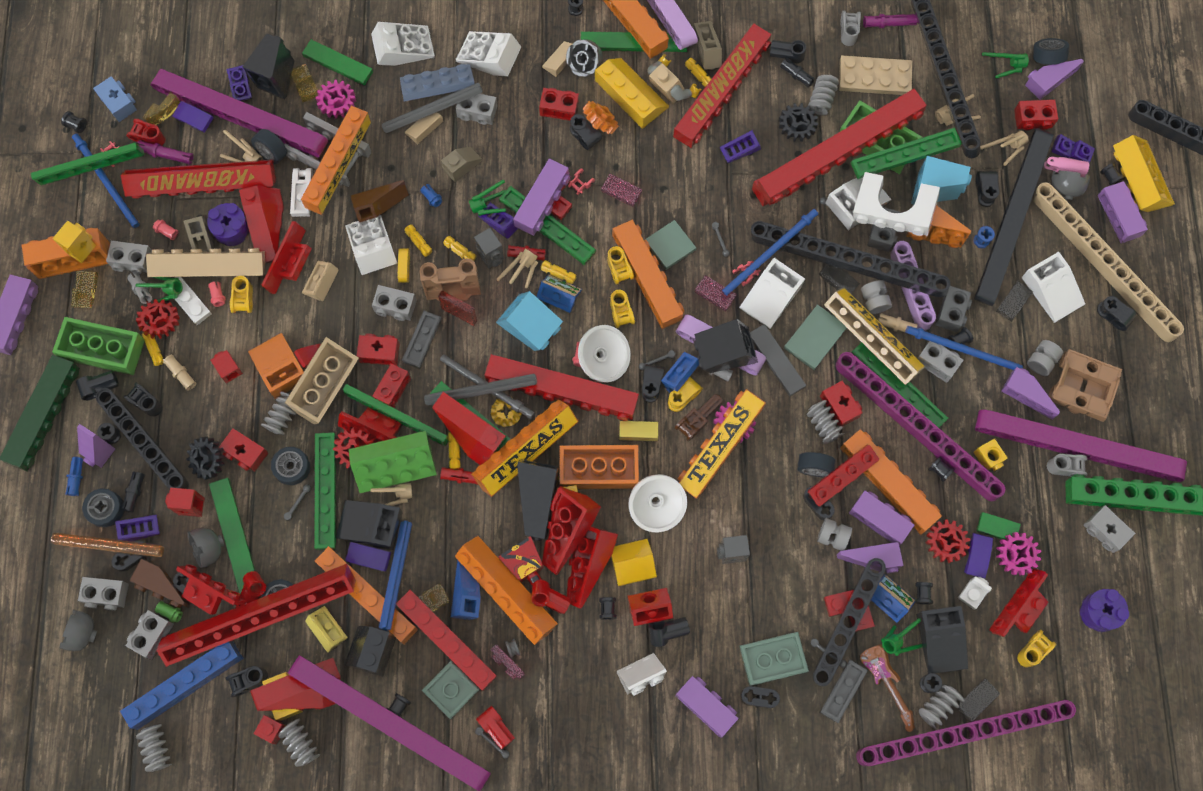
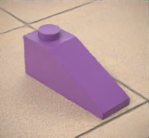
[1025,59,1084,100]
[1001,367,1060,420]
[77,424,115,468]
[837,542,903,574]

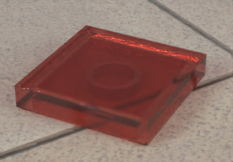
[438,291,477,326]

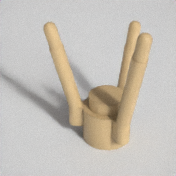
[935,94,981,126]
[220,130,263,162]
[980,131,1029,166]
[497,249,538,288]
[371,482,412,506]

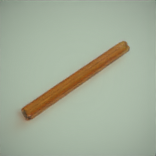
[51,533,164,557]

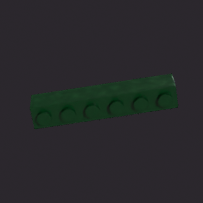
[0,354,80,472]

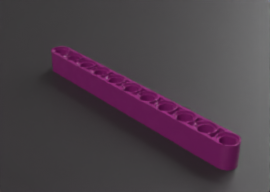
[150,69,328,157]
[835,352,1005,501]
[975,410,1187,482]
[288,655,491,791]
[856,700,1076,766]

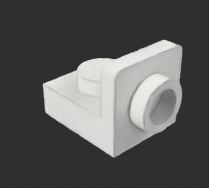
[958,576,992,610]

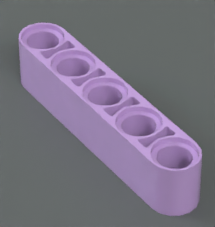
[647,0,698,50]
[890,241,936,331]
[676,315,766,375]

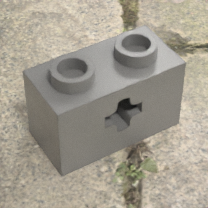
[1084,505,1135,553]

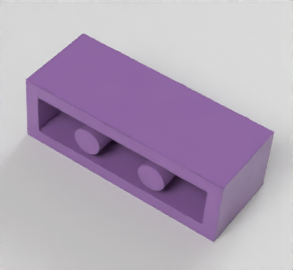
[1098,181,1148,243]
[849,491,914,546]
[675,676,739,738]

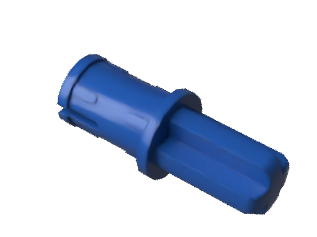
[65,457,83,496]

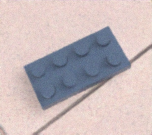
[400,64,475,101]

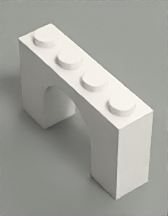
[853,172,940,236]

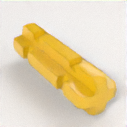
[685,58,712,87]
[404,224,432,257]
[443,236,476,261]
[541,260,576,284]
[142,333,164,366]
[448,432,460,470]

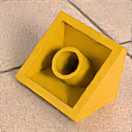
[611,539,657,586]

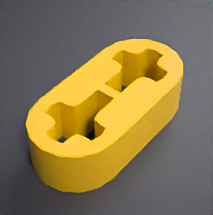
[398,248,410,283]

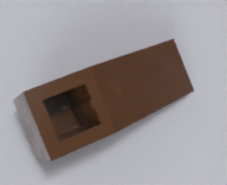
[350,180,408,223]
[130,559,190,608]

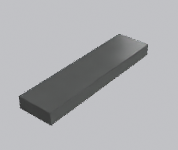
[750,324,806,397]

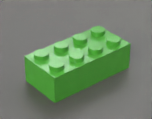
[840,101,922,174]
[52,317,145,375]
[349,431,437,493]

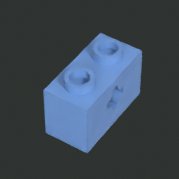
[93,76,137,122]

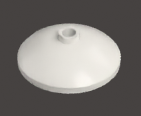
[578,325,630,382]
[628,474,687,532]

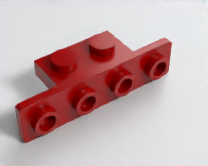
[262,221,312,294]
[338,407,402,443]
[808,444,879,506]
[176,564,246,615]
[989,569,1049,637]

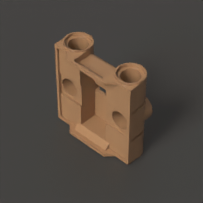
[420,258,481,303]
[1048,349,1122,422]

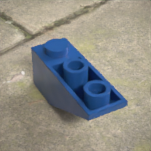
[451,560,481,620]

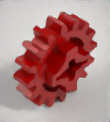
[136,299,180,339]
[333,427,375,468]
[925,519,970,563]

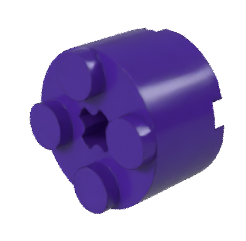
[207,203,249,246]
[1080,589,1129,632]

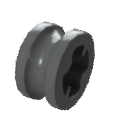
[505,638,520,659]

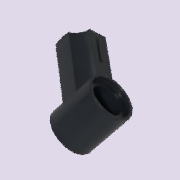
[770,40,806,63]
[76,370,119,401]
[649,617,690,647]

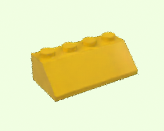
[595,58,669,129]
[1113,135,1175,212]

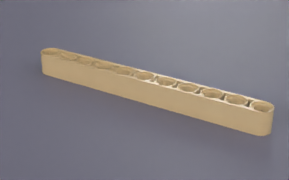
[1032,183,1184,342]

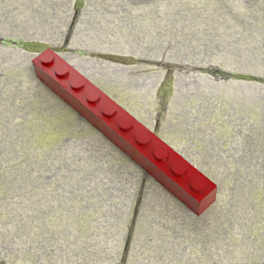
[757,88,927,204]
[156,564,356,667]

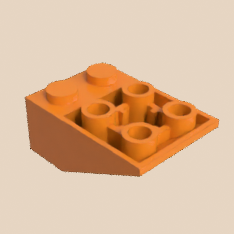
[906,205,971,248]
[248,333,304,399]

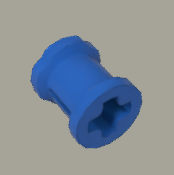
[973,226,995,249]

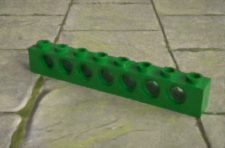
[1066,474,1203,516]

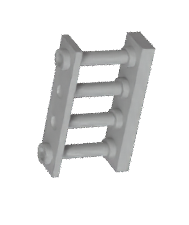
[284,112,371,187]

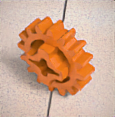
[583,101,619,134]

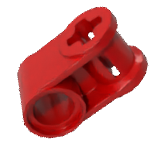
[126,119,166,146]

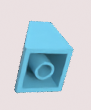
[911,156,972,205]
[496,291,563,351]

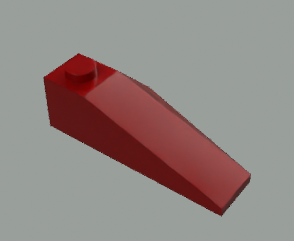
[239,186,284,263]
[432,392,507,465]
[542,487,601,575]
[567,526,618,608]
[250,658,341,711]

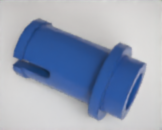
[420,184,442,207]

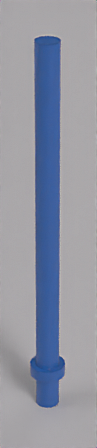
[72,133,140,228]
[722,209,818,296]
[905,326,1023,370]

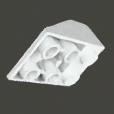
[371,22,435,66]
[456,31,521,76]
[826,178,891,231]
[345,215,397,275]
[1022,252,1085,323]
[740,258,805,329]
[617,653,667,696]

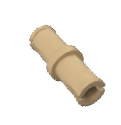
[878,313,918,336]
[163,354,197,391]

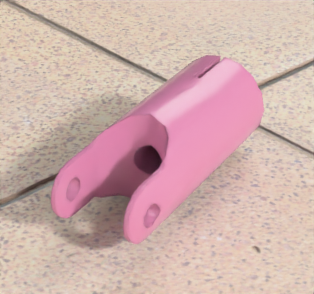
[1044,157,1089,178]

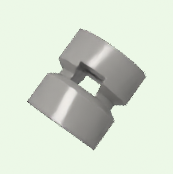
[861,280,892,314]
[1027,340,1063,376]
[817,518,852,551]

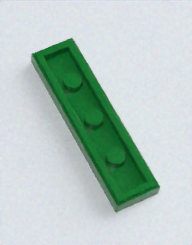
[302,39,373,86]

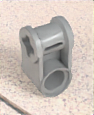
[840,11,861,46]
[1047,454,1087,477]

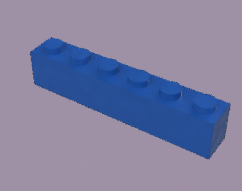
[120,641,244,730]

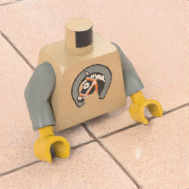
[648,54,702,104]

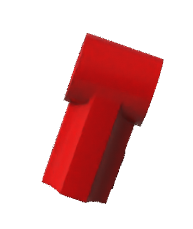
[235,571,266,608]
[532,580,571,614]
[476,705,515,750]

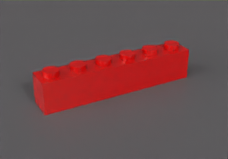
[396,590,497,691]

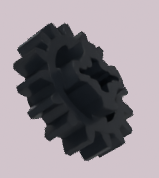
[778,103,818,142]
[186,436,225,479]

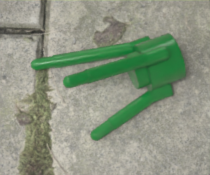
[982,52,1029,79]
[469,180,507,216]
[135,277,183,303]
[881,618,922,656]

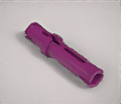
[863,14,918,28]
[138,140,194,165]

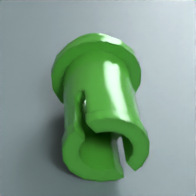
[155,601,183,623]

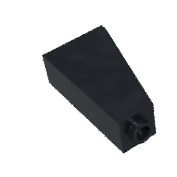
[517,459,559,541]

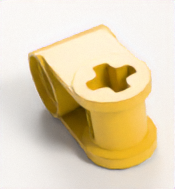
[607,246,634,285]
[230,276,253,313]
[610,290,635,328]
[668,377,703,412]
[1017,629,1056,668]

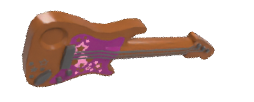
[860,644,915,732]

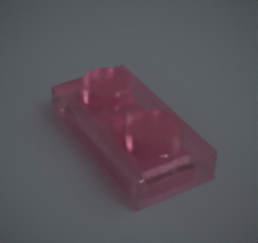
[601,174,642,207]
[695,275,736,312]
[491,644,525,680]

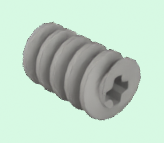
[809,75,840,116]
[261,391,296,435]
[807,400,845,444]
[919,685,965,729]
[278,719,321,767]
[136,724,172,772]

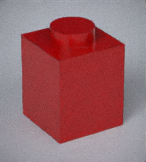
[210,350,243,384]
[253,715,287,744]

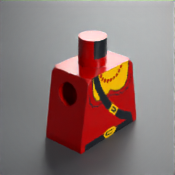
[498,536,544,585]

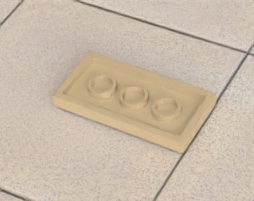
[839,56,912,95]

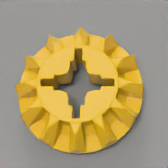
[491,397,521,427]

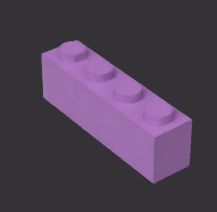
[513,159,570,236]
[0,275,38,355]

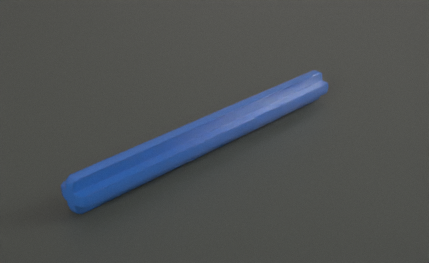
[379,520,412,631]

